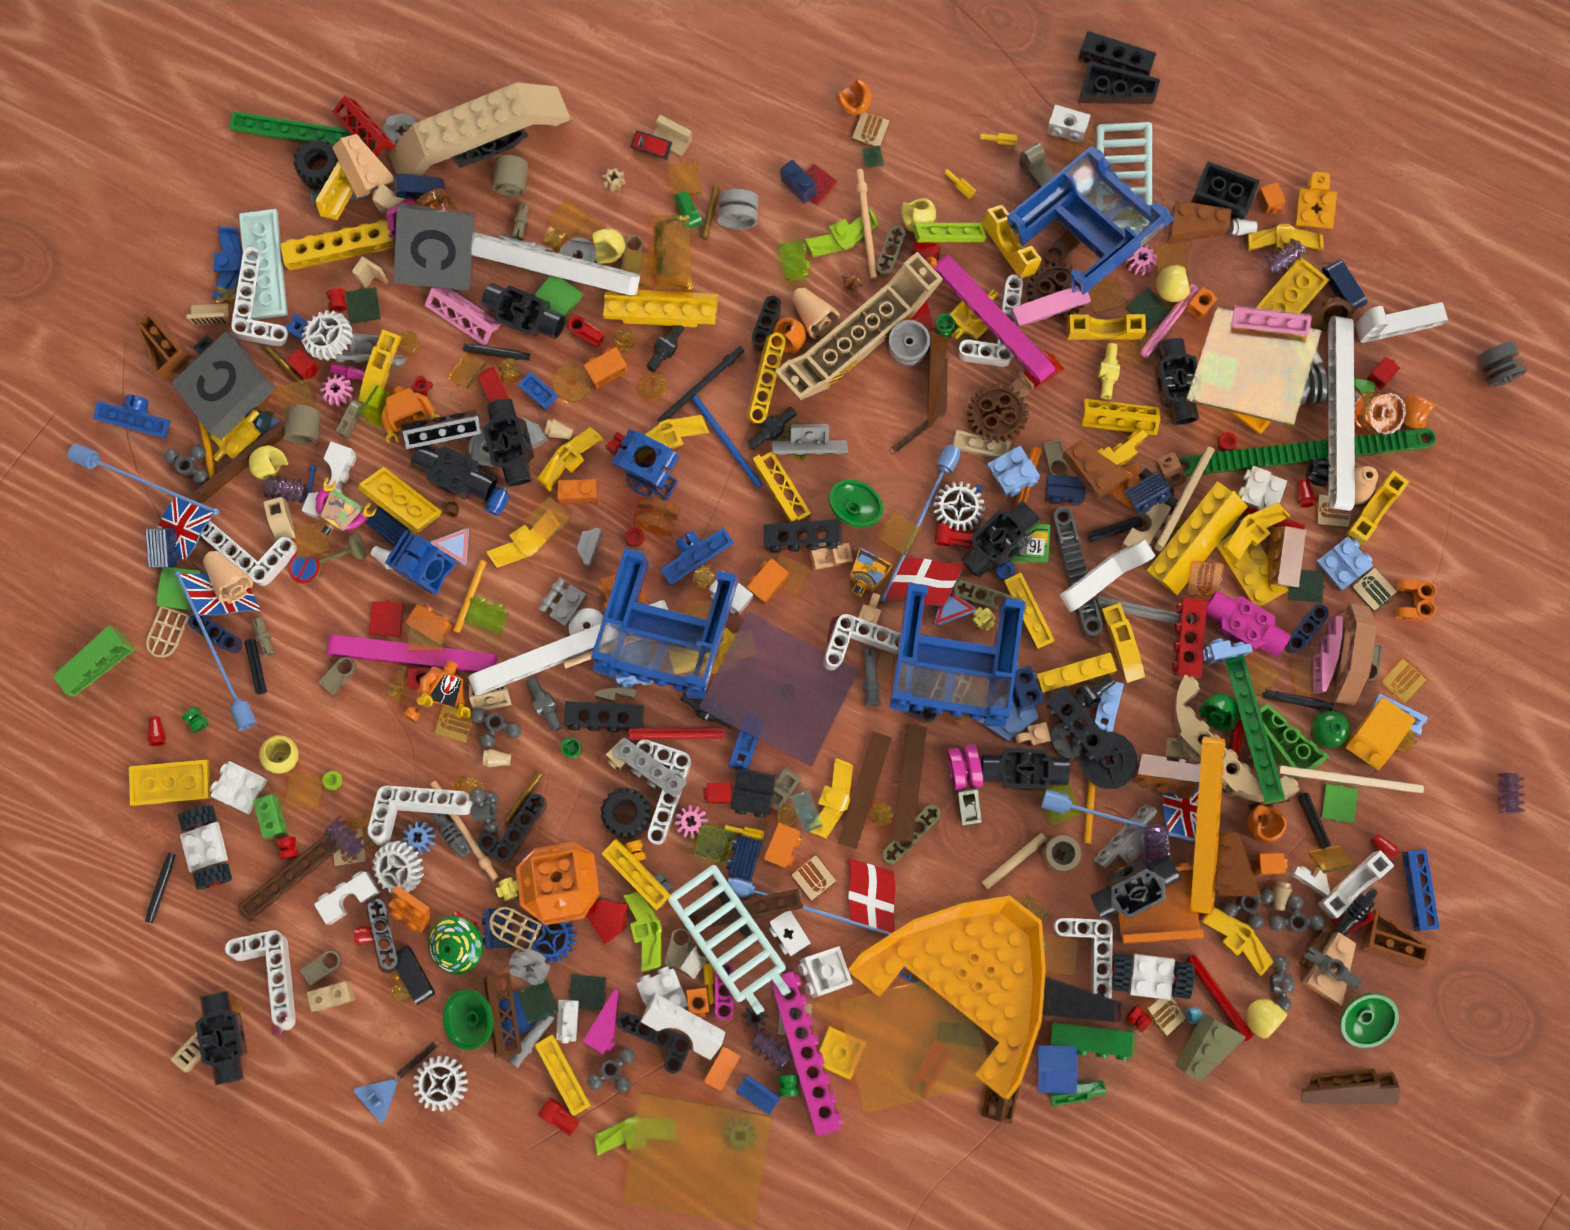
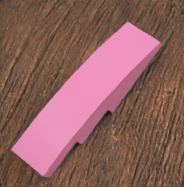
[1011,288,1091,327]
[1313,616,1343,694]

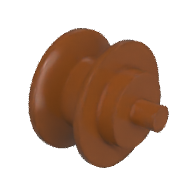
[841,270,863,291]

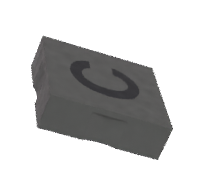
[394,204,476,291]
[171,331,276,440]

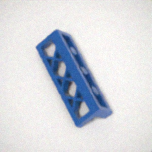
[1402,850,1440,931]

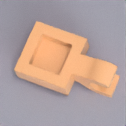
[858,593,881,624]
[1015,722,1051,746]

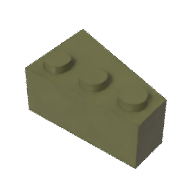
[1175,1013,1246,1081]

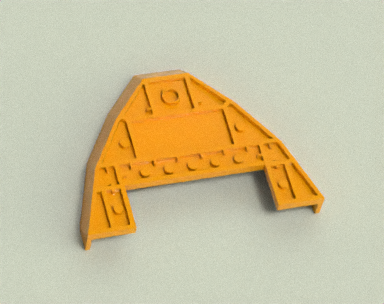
[848,896,1046,1102]

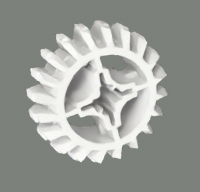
[301,310,353,361]
[933,481,985,531]
[372,841,424,893]
[413,1056,468,1112]

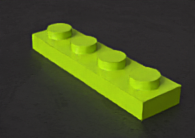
[912,223,986,242]

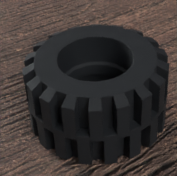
[293,138,339,190]
[600,787,651,838]

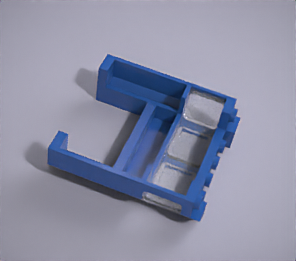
[1007,146,1175,294]
[591,548,739,698]
[889,582,1025,727]

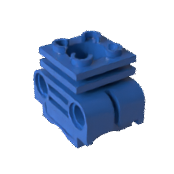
[611,429,680,490]
[385,530,456,595]

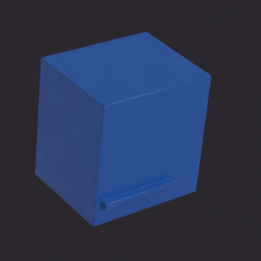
[1037,1045,1078,1093]

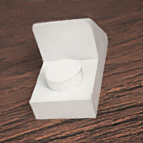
[1289,865,1330,896]

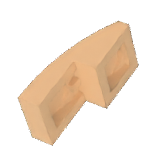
[809,543,853,570]

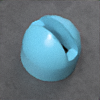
[1186,1007,1202,1024]

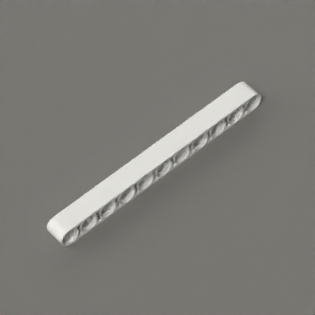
[472,233,640,295]
[1328,316,1355,511]
[468,600,669,696]

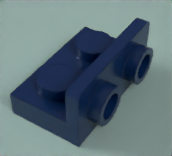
[482,907,513,949]

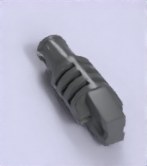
[430,813,471,859]

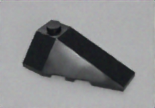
[451,129,528,168]

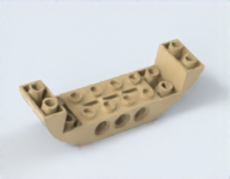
[1173,675,1300,802]

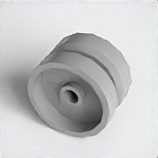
[717,189,759,229]
[888,320,930,367]

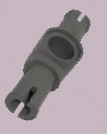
[526,677,563,732]
[1303,946,1363,990]

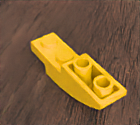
[358,329,401,408]
[1098,430,1148,467]
[1101,603,1145,684]

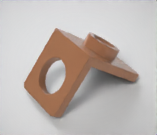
[1007,372,1034,398]
[1157,452,1187,487]

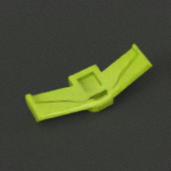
[804,208,878,257]
[623,891,662,973]
[595,1116,678,1155]

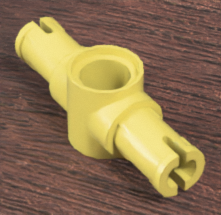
[1098,343,1120,400]

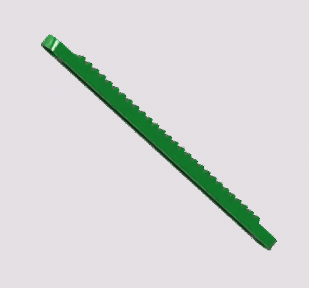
[1176,429,1436,477]

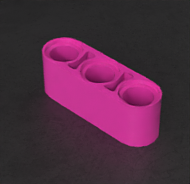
[715,962,734,1020]

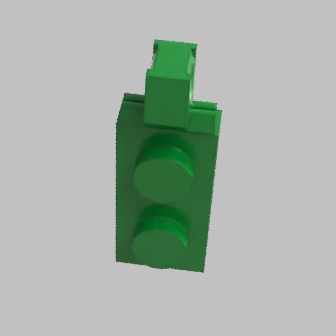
[1049,1080,1106,1106]

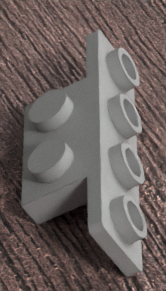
[330,333,407,366]
[772,424,848,455]
[613,738,687,798]
[1094,804,1158,868]

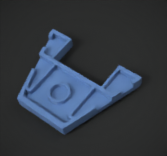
[961,662,1039,742]

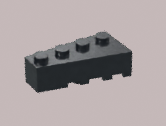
[1078,61,1161,104]
[1042,975,1122,1022]

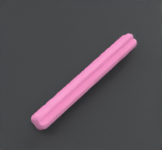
[1140,284,1199,359]

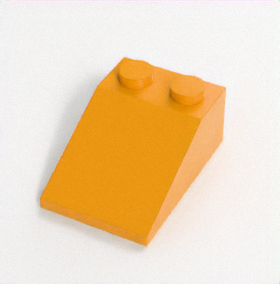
[1346,696,1416,771]

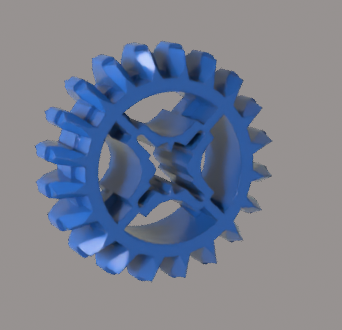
[524,917,577,964]

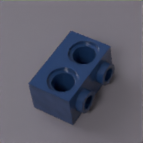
[1006,666,1044,713]

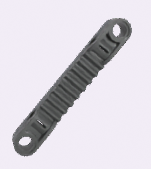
[1051,507,1103,638]

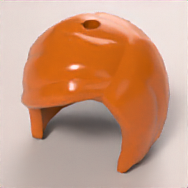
[836,78,872,115]
[771,317,806,354]
[1399,393,1436,429]
[1247,805,1287,842]

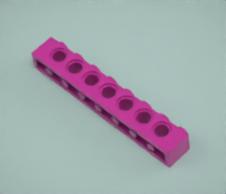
[771,971,843,1136]

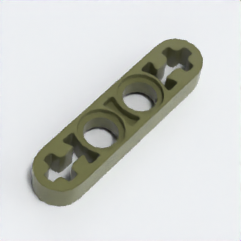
[954,580,1026,613]
[882,805,941,865]

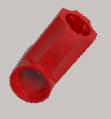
[568,316,605,348]
[934,524,973,548]
[537,1097,580,1136]

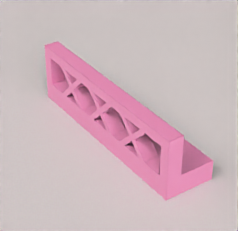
[425,287,501,346]
[1232,305,1312,336]

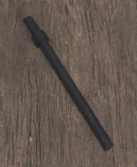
[657,346,745,422]

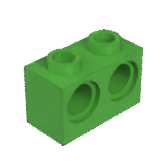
[253,794,288,839]

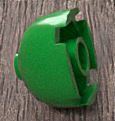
[1199,694,1240,732]
[1310,711,1351,749]

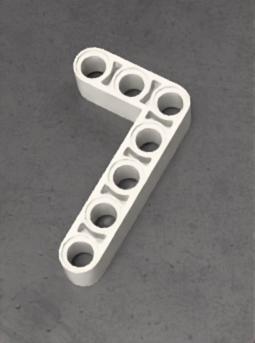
[231,247,288,346]
[958,275,1023,367]
[1355,303,1449,343]
[201,521,298,586]
[1059,539,1155,612]
[823,614,900,670]
[636,740,691,845]
[368,786,474,846]
[1052,918,1112,998]
[225,930,296,1030]

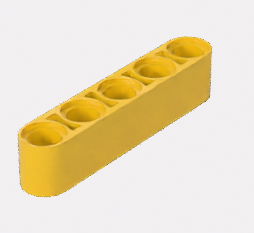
[747,333,785,424]

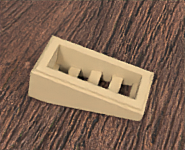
[171,1031,201,1072]

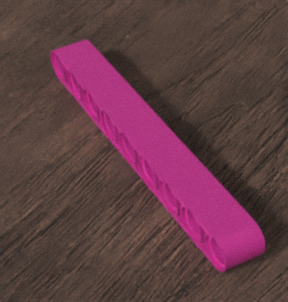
[933,253,1055,383]
[326,634,498,673]

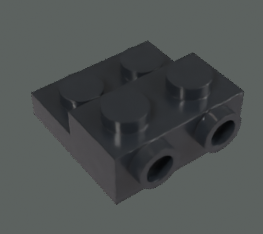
[730,768,777,818]

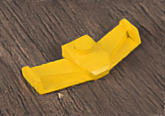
[1247,224,1323,252]
[637,415,709,462]
[537,427,604,492]
[1225,502,1290,563]
[486,509,560,568]
[808,758,853,838]
[1200,907,1274,977]

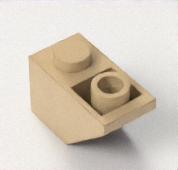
[372,184,404,216]
[264,497,296,541]

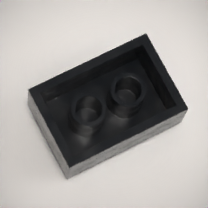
[1191,161,1260,219]

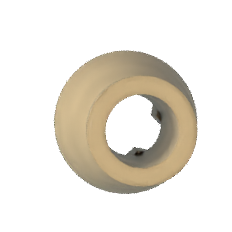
[544,420,573,440]
[482,748,511,768]
[1272,881,1292,911]

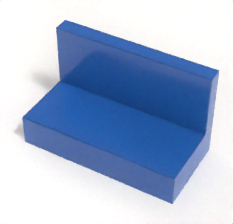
[736,1074,781,1114]

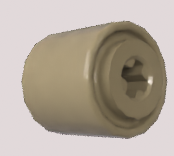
[492,155,529,197]
[283,405,321,445]
[1042,835,1081,873]

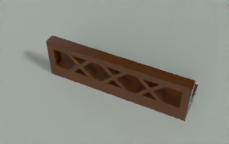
[483,973,522,1059]
[981,1042,1020,1124]

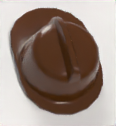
[1310,297,1354,332]

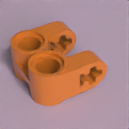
[1395,579,1437,622]

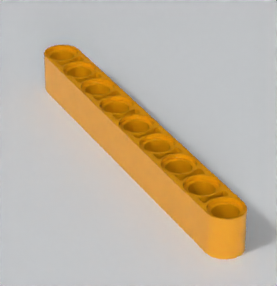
[1191,737,1225,914]

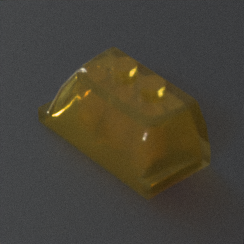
[652,214,693,291]

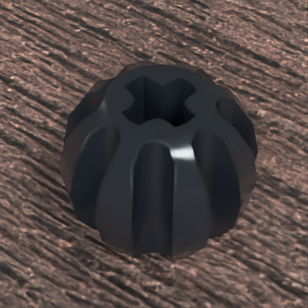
[1306,458,1331,486]

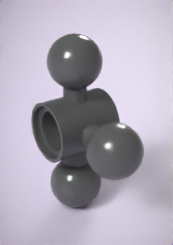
[164,445,209,485]
[471,708,521,748]
[470,788,499,834]
[1222,888,1274,930]
[1269,895,1325,932]
[1269,955,1295,1012]
[587,1048,635,1093]

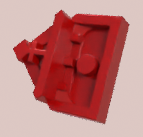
[586,898,629,945]

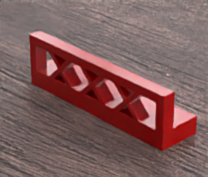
[332,95,396,157]

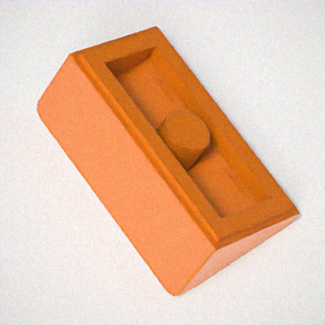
[704,1046,741,1091]

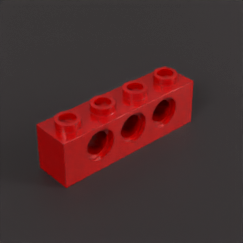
[1172,598,1207,677]

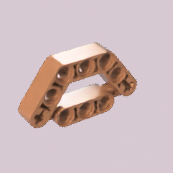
[1333,603,1376,706]

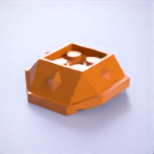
[516,842,600,925]

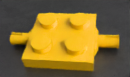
[950,289,998,341]
[210,409,261,462]

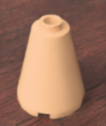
[792,288,840,339]
[1354,466,1378,505]
[203,551,253,604]

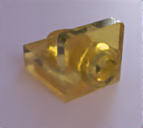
[452,776,485,797]

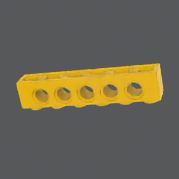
[280,220,395,271]

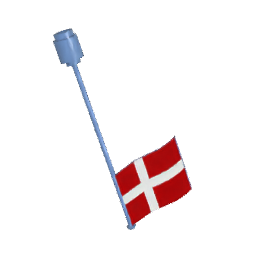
[880,445,964,606]
[728,858,896,936]

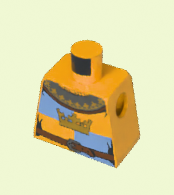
[850,548,893,597]

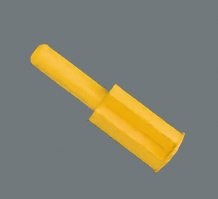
[980,133,1018,146]
[944,169,976,199]
[724,825,765,841]
[703,963,715,1005]

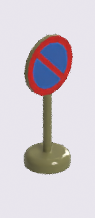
[288,534,366,584]

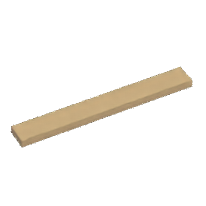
[1276,765,1424,793]

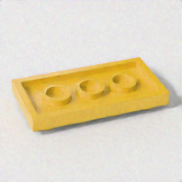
[1256,256,1330,335]
[358,467,442,534]
[1215,534,1289,607]
[129,760,210,806]

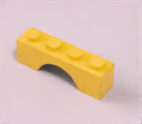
[982,204,1042,279]
[1067,314,1146,340]
[1345,471,1410,546]
[1037,652,1117,695]

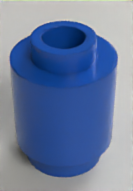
[485,486,510,516]

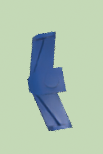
[211,227,242,300]

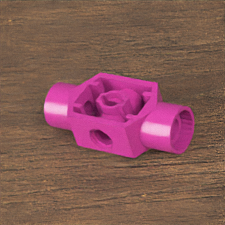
[1206,590,1291,658]

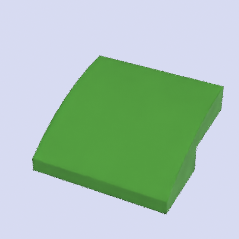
[535,275,584,316]
[156,567,202,610]

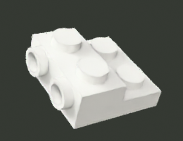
[1238,466,1287,510]
[210,761,268,814]
[798,946,853,998]
[637,966,688,1008]

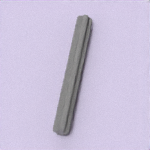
[1097,596,1191,624]

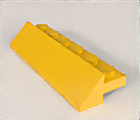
[603,290,719,327]
[1147,481,1248,596]

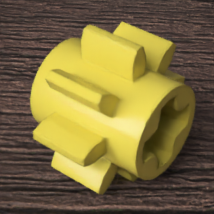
[972,607,996,631]
[496,877,519,901]

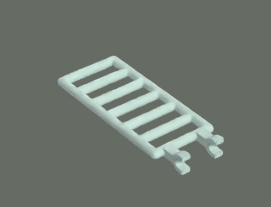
[1096,122,1152,248]
[668,865,791,1015]

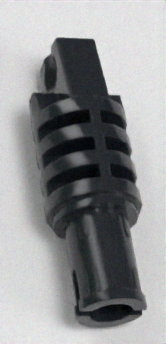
[1335,887,1378,935]

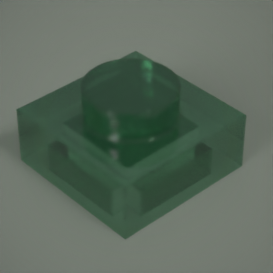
[862,145,884,169]

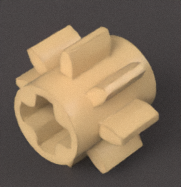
[602,167,626,192]

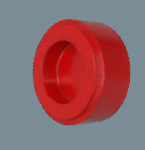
[1217,432,1237,451]
[625,527,645,547]

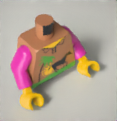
[315,477,376,537]

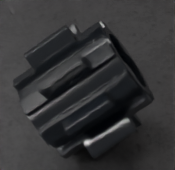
[743,1007,768,1029]

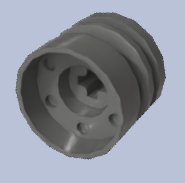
[1476,341,1528,388]
[1283,363,1327,406]

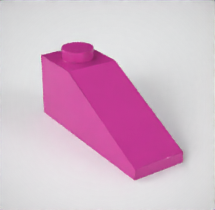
[583,989,620,1054]

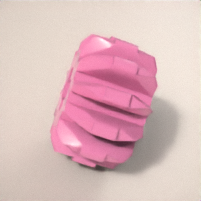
[1125,244,1157,276]
[320,374,354,407]
[675,805,708,839]

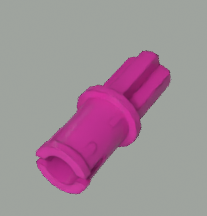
[330,364,366,382]

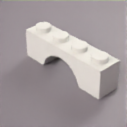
[302,442,356,519]
[1317,851,1394,919]
[641,994,725,1060]

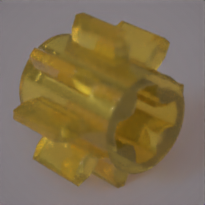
[612,328,637,353]
[692,565,714,589]
[1396,729,1417,752]
[869,801,894,827]

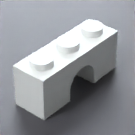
[314,871,381,925]

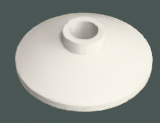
[569,608,604,636]

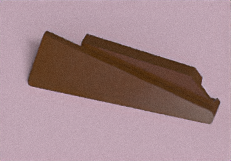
[927,332,948,427]
[1301,1069,1400,1103]

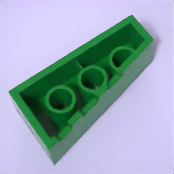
[1051,1023,1137,1061]

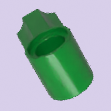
[673,191,703,231]

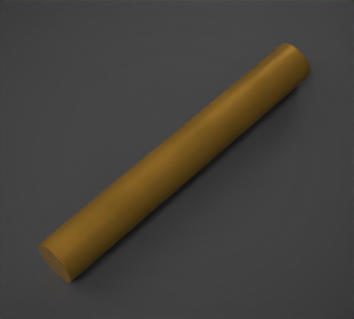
[701,186,720,240]
[263,345,307,388]
[503,771,543,824]

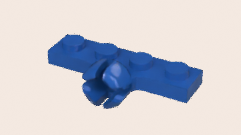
[93,394,171,439]
[660,527,734,585]

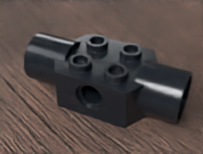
[481,283,566,339]
[1155,338,1203,425]
[483,399,535,487]
[410,445,497,502]
[961,501,1040,579]
[981,748,1070,791]
[1090,855,1182,920]
[195,991,248,1085]

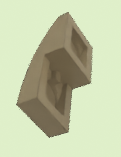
[595,688,638,703]
[772,767,802,812]

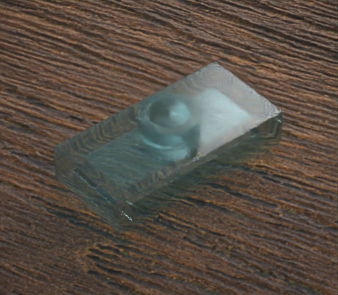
[790,790,823,833]

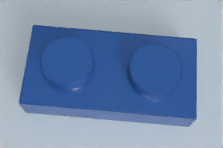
[518,372,558,410]

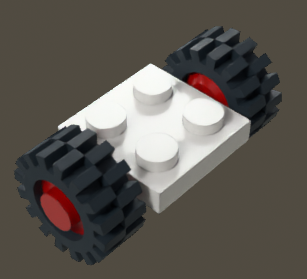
[178,805,232,890]
[1112,953,1195,1000]

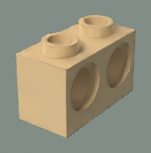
[307,981,356,1012]

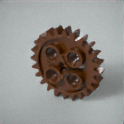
[1027,262,1084,322]
[967,383,1029,443]

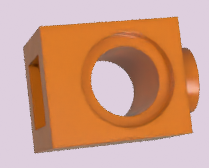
[1256,182,1286,214]
[1186,287,1218,321]
[686,988,710,1017]

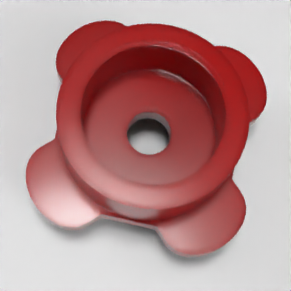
[411,376,433,396]

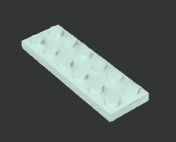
[239,209,288,320]

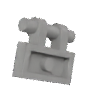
[539,577,587,627]

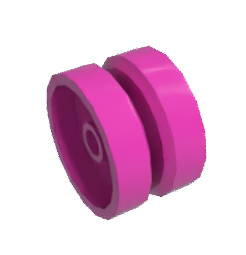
[947,744,983,791]

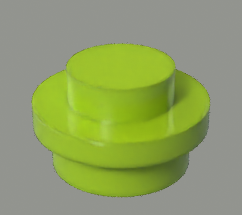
[322,771,342,790]

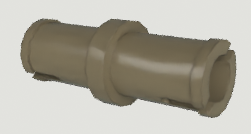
[511,202,530,241]
[251,617,275,657]

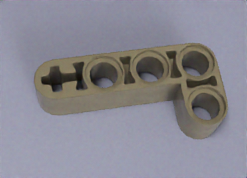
[1019,142,1055,190]

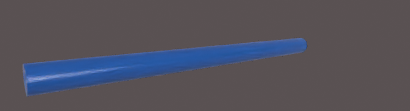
[692,396,763,489]

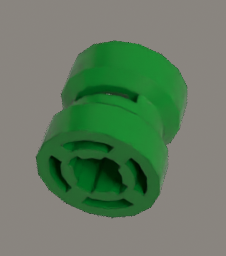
[935,314,955,338]
[181,707,209,734]
[561,738,582,759]
[778,1074,799,1097]

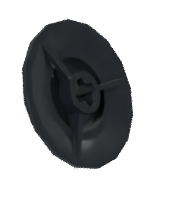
[1080,732,1138,789]

